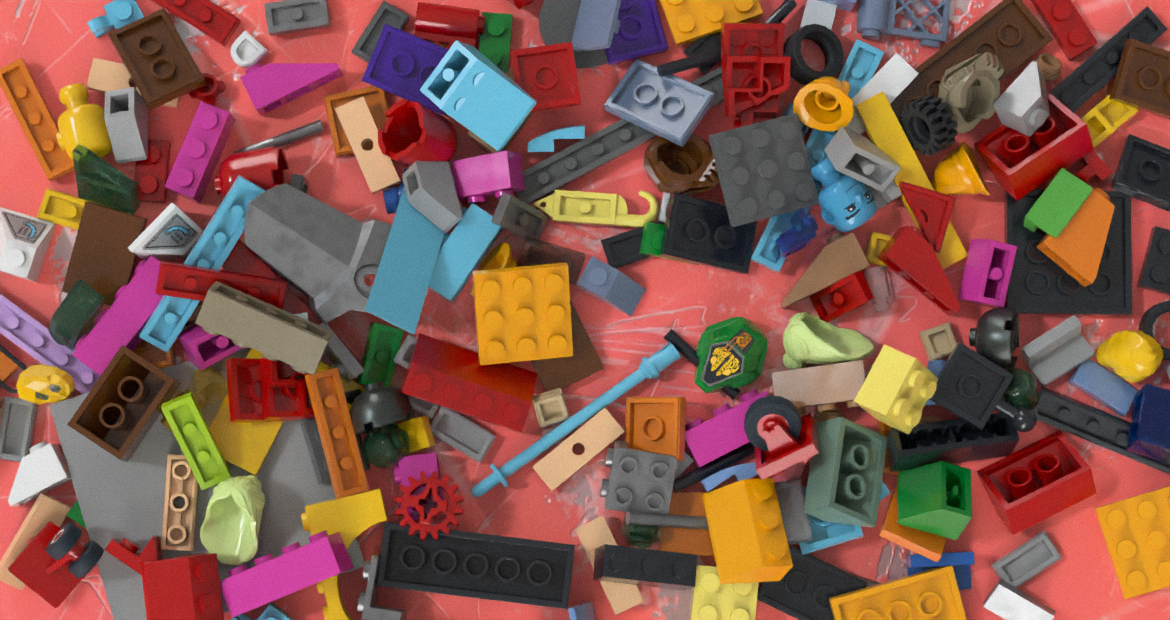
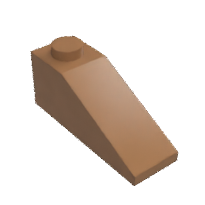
[780,232,870,309]

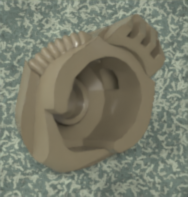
[938,52,1004,133]

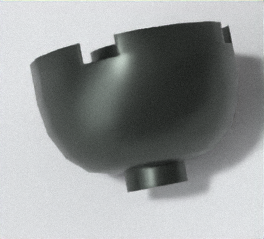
[969,307,1020,370]
[350,381,415,435]

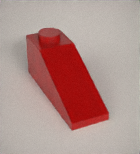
[876,225,961,315]

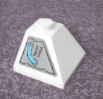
[128,203,204,260]
[0,207,56,283]

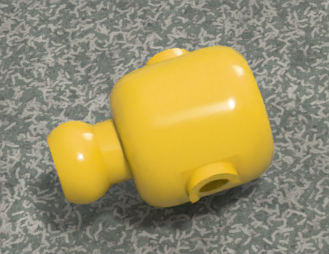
[56,83,113,162]

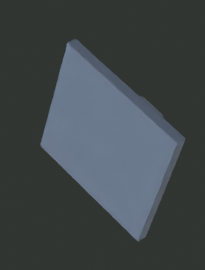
[571,0,621,53]

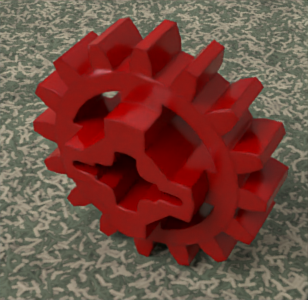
[395,471,464,541]

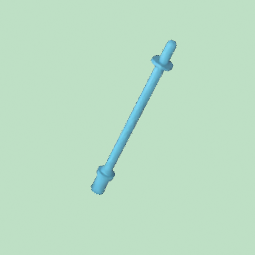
[471,342,681,497]

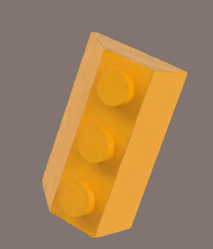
[702,478,793,584]

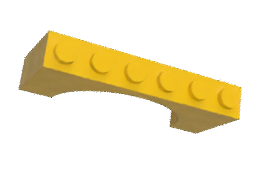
[301,487,388,620]

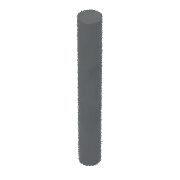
[233,120,324,153]
[626,512,709,529]

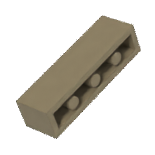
[195,281,333,375]

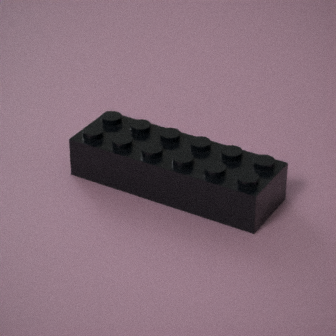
[376,522,575,609]

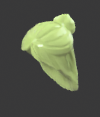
[782,312,875,370]
[200,475,266,565]

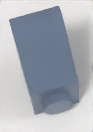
[577,256,646,316]

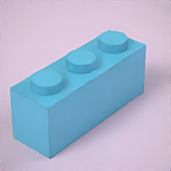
[428,203,503,304]

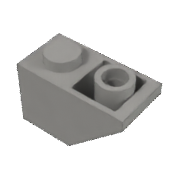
[104,87,148,164]
[402,161,463,231]

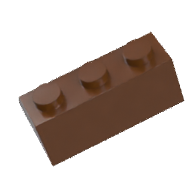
[67,345,181,462]

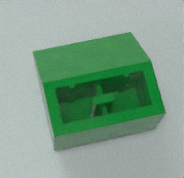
[897,461,972,540]

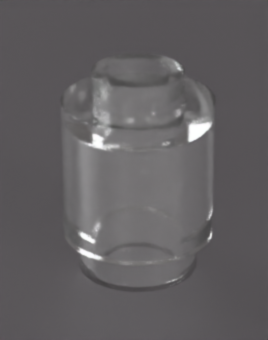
[862,266,897,313]

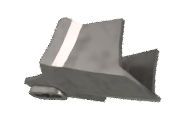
[244,183,391,324]

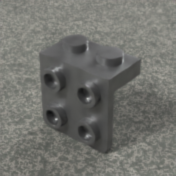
[600,440,677,514]
[357,555,407,620]

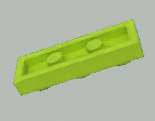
[161,392,232,490]

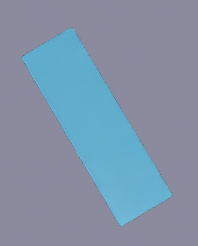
[365,186,445,334]

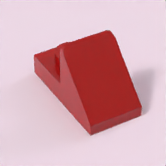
[810,270,875,322]
[104,535,163,575]

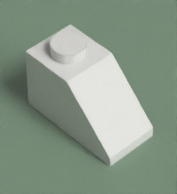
[8,441,71,507]

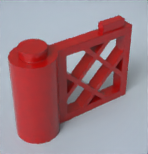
[414,2,485,50]

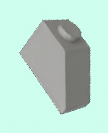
[993,61,1050,137]
[824,126,901,192]

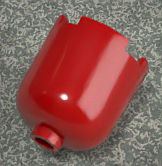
[378,99,457,166]
[215,146,290,198]

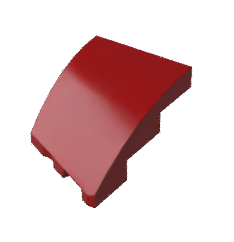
[721,23,791,118]
[226,356,315,422]

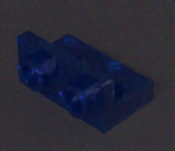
[771,208,818,261]

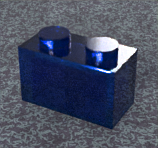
[1126,383,1170,461]

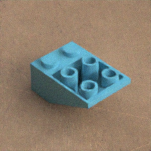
[420,40,537,151]

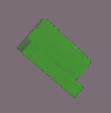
[1024,168,1092,238]

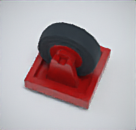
[744,396,819,480]

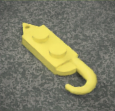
[534,190,659,227]

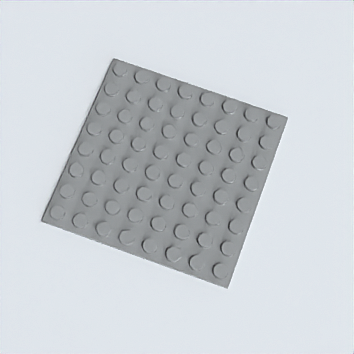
[49,348,365,620]

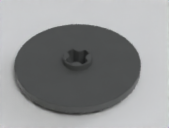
[539,0,608,69]

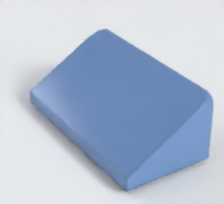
[1068,359,1138,416]

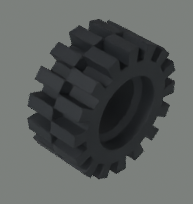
[900,94,958,156]

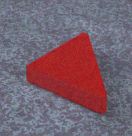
[898,181,956,253]

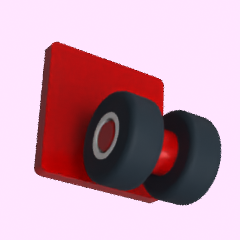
[8,521,104,608]

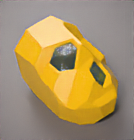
[16,364,75,405]

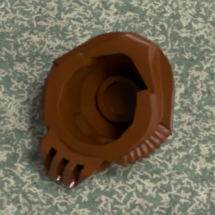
[644,134,719,196]

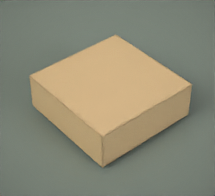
[918,322,957,361]
[532,388,570,428]

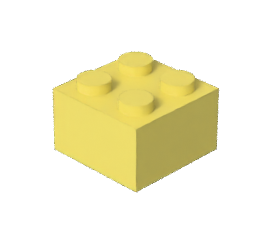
[854,345,938,435]
[689,565,759,620]

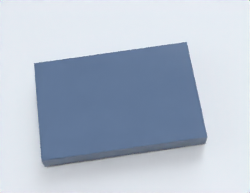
[604,58,715,147]

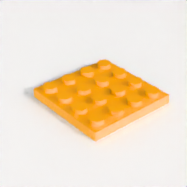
[829,566,967,620]

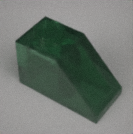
[49,279,105,351]

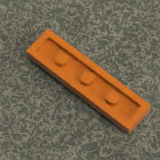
[0,58,79,181]
[305,367,369,499]

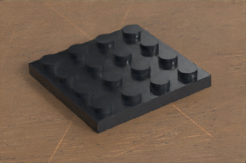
[1004,190,1132,316]

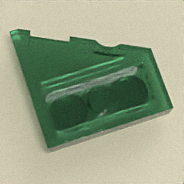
[72,145,140,214]

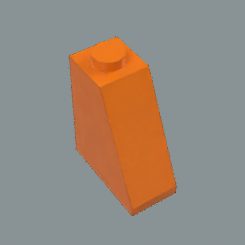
[1036,186,1115,287]

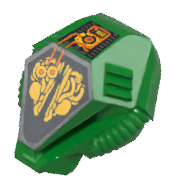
[694,317,768,393]

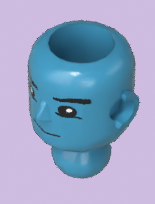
[811,156,877,232]

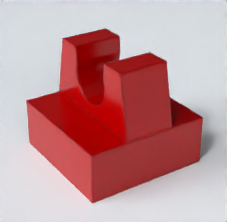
[1074,150,1112,182]

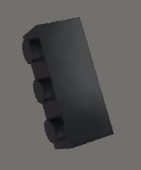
[593,544,697,590]

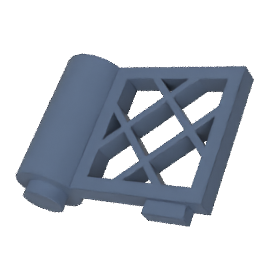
[856,0,951,48]

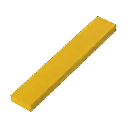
[853,91,968,270]

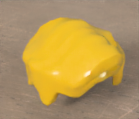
[1096,330,1164,383]

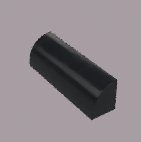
[887,413,1020,472]

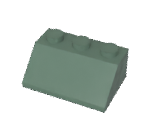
[803,417,887,528]

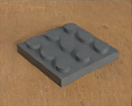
[708,113,820,227]

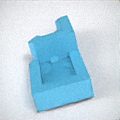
[527,125,585,152]

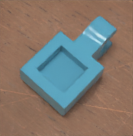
[87,0,144,38]

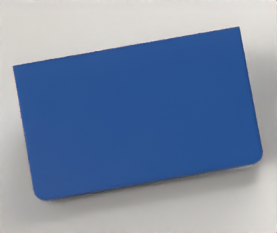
[906,551,975,590]

